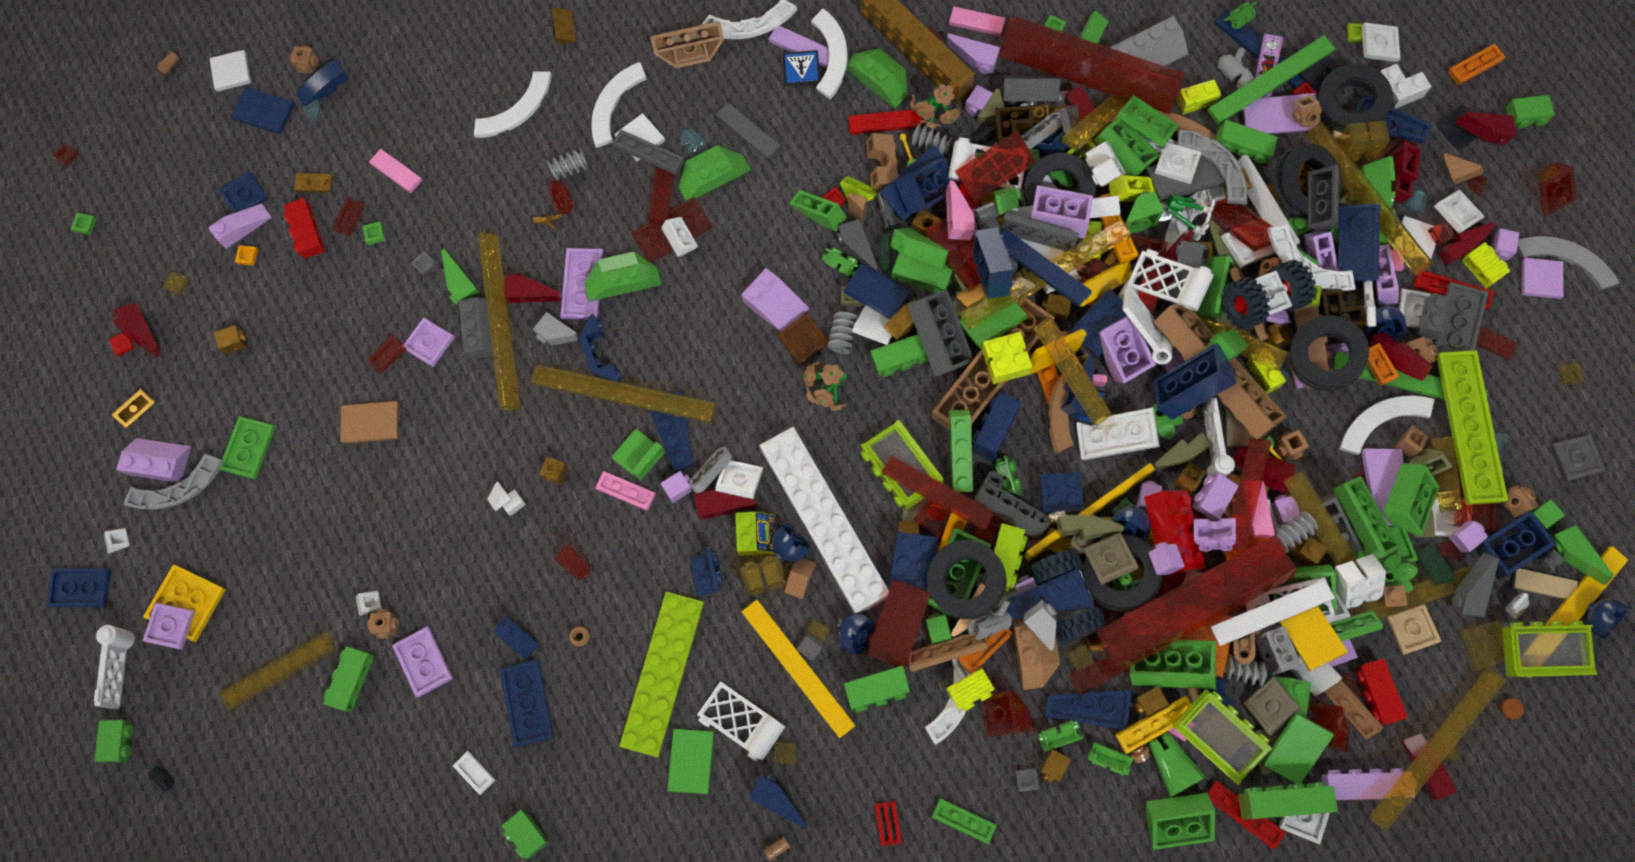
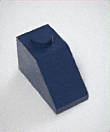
[492,616,540,660]

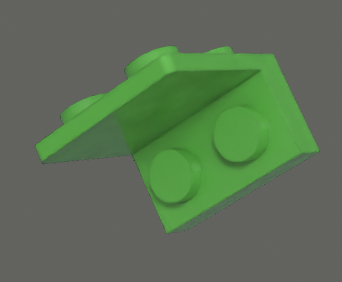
[612,429,665,481]

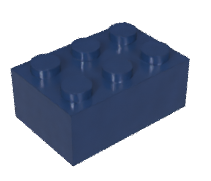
[972,227,1015,299]
[1070,289,1127,359]
[972,392,1021,462]
[1475,511,1556,580]
[887,531,938,596]

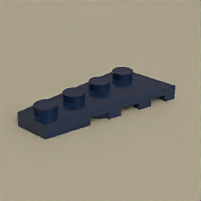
[1354,95,1433,143]
[647,389,693,472]
[1007,569,1095,619]
[1045,690,1132,730]

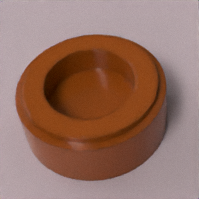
[1500,698,1524,720]

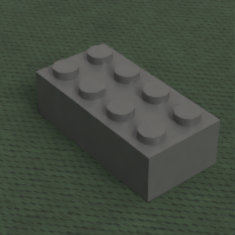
[908,289,974,376]

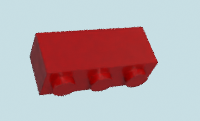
[283,198,325,259]
[1355,658,1408,725]

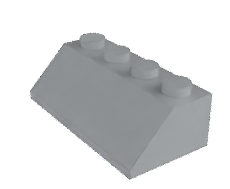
[1108,16,1188,86]

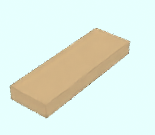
[1512,568,1578,600]

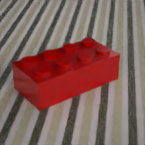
[1144,490,1205,575]

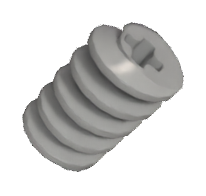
[912,123,953,156]
[547,147,587,181]
[827,312,857,354]
[1273,512,1319,553]
[1224,653,1268,687]

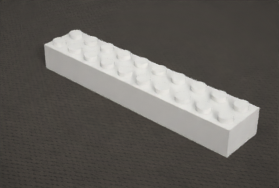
[760,427,890,614]

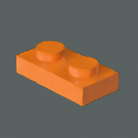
[1367,343,1400,386]

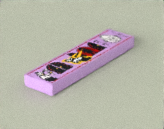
[1255,34,1283,98]

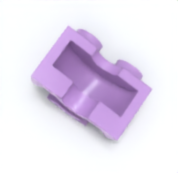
[1194,518,1236,552]

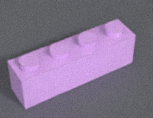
[1322,768,1415,800]

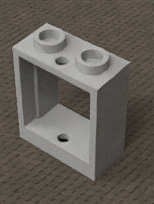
[1255,626,1301,676]

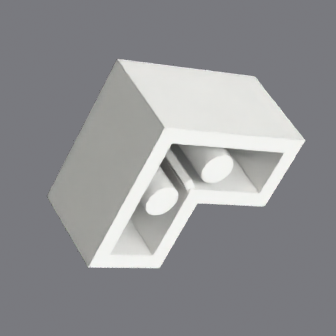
[1380,64,1431,109]
[1085,141,1126,186]

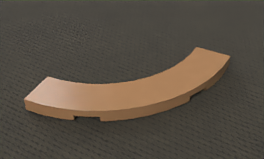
[1048,353,1095,453]

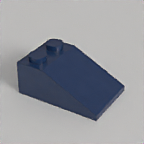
[895,157,952,214]
[749,774,808,829]

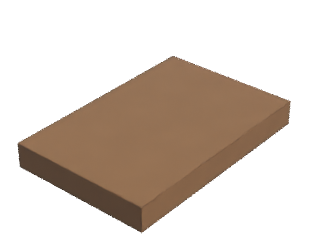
[340,401,399,443]

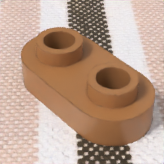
[1233,632,1255,665]

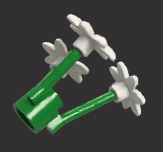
[1167,190,1215,242]

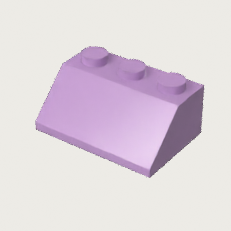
[1030,185,1093,239]
[116,438,191,483]

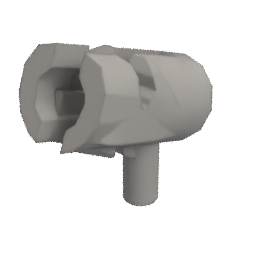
[1217,48,1256,89]
[968,598,1012,640]

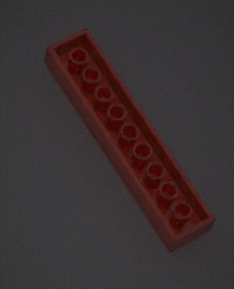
[998,16,1186,114]
[1096,536,1297,673]

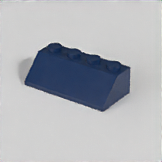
[1154,343,1236,420]

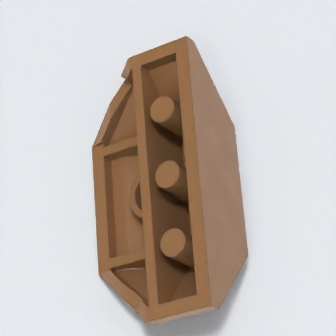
[650,21,724,68]
[1011,618,1060,690]

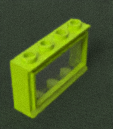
[860,420,944,511]
[1502,621,1598,677]
[1173,689,1272,786]

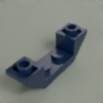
[579,314,623,387]

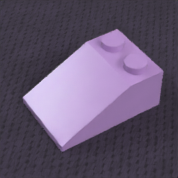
[741,268,809,332]
[1099,316,1156,383]

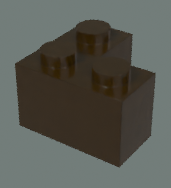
[993,105,1034,150]
[1319,289,1367,329]

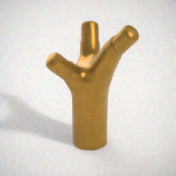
[533,214,563,230]

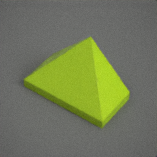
[840,176,879,201]

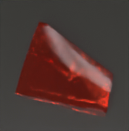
[1129,234,1168,268]

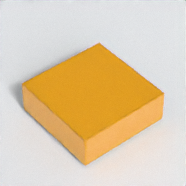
[235,245,258,266]

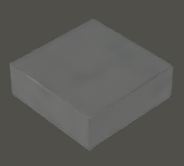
[411,251,438,276]
[797,633,825,661]
[1015,768,1039,792]

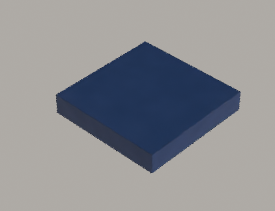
[219,171,269,213]

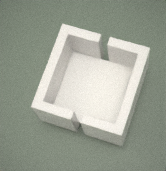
[1335,554,1386,609]

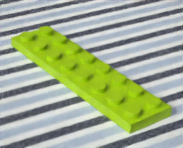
[1436,350,1508,505]
[619,592,704,758]

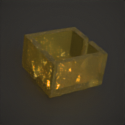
[1337,121,1390,162]
[740,556,786,597]

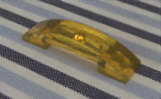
[1432,436,1461,512]

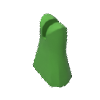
[1148,731,1206,797]

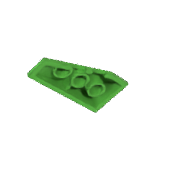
[1356,156,1396,237]

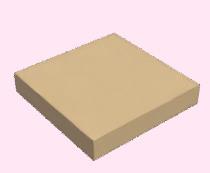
[1385,604,1442,655]

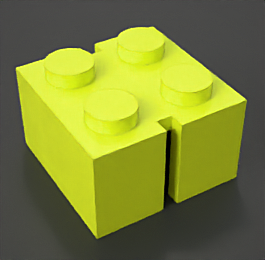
[982,332,1032,384]

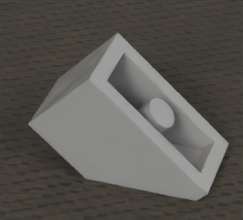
[533,312,579,345]
[1024,600,1057,651]

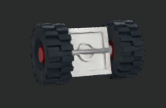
[1221,260,1317,330]
[1030,549,1108,644]

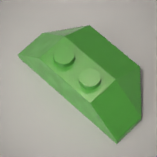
[846,48,907,109]
[679,145,751,202]
[585,252,661,302]

